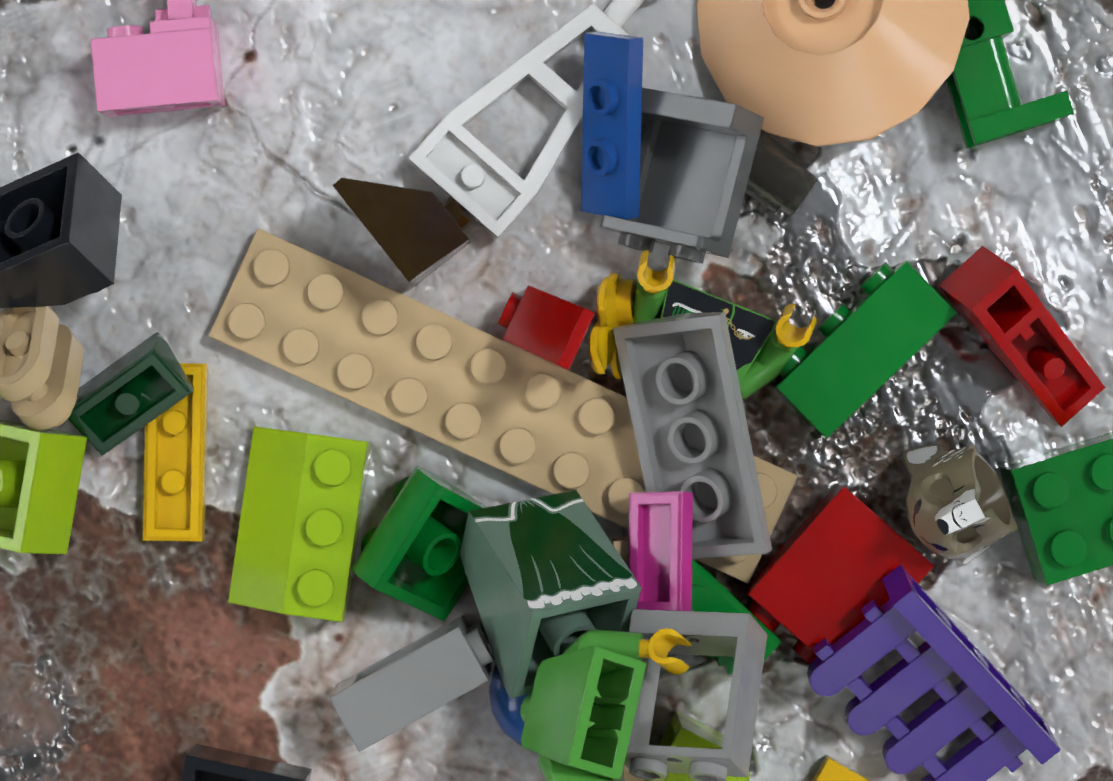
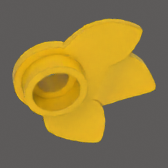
[589,273,637,379]

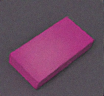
[628,491,693,611]

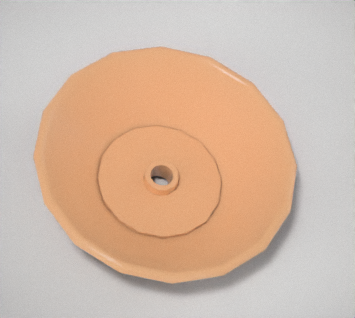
[696,0,970,147]

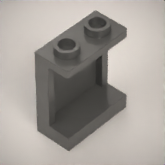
[600,88,764,264]

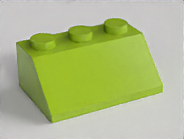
[228,426,372,622]

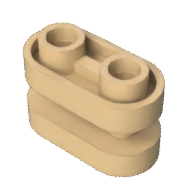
[0,306,84,431]

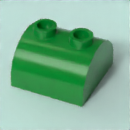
[352,466,487,621]

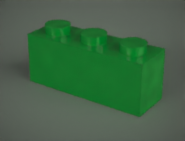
[772,261,957,439]

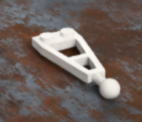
[408,0,654,239]

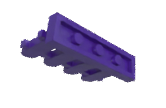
[807,564,1061,781]

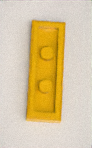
[143,363,208,542]

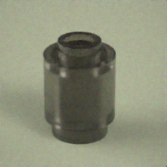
[745,132,818,217]

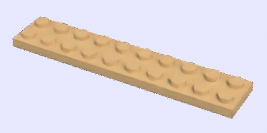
[209,228,798,584]

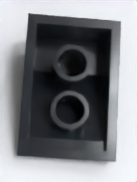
[0,152,122,309]

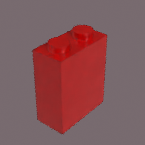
[744,483,934,664]

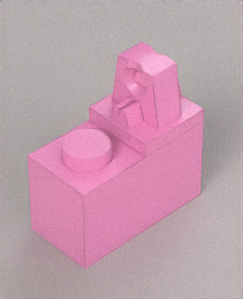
[91,0,225,117]

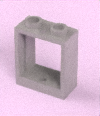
[624,609,767,781]
[329,615,494,752]

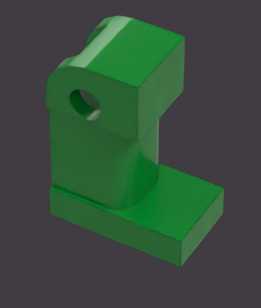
[946,0,1074,149]

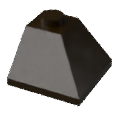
[332,178,472,286]

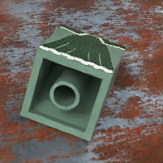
[459,490,642,699]

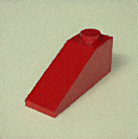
[938,246,1105,427]
[498,285,595,370]

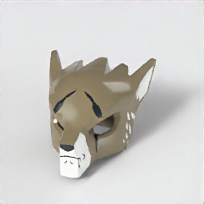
[903,444,1018,566]

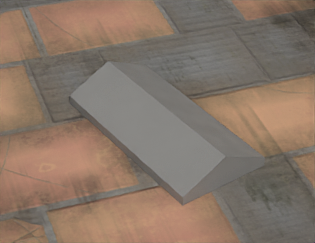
[613,312,772,559]

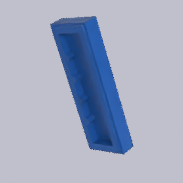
[581,31,643,220]

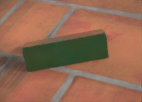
[68,332,194,456]

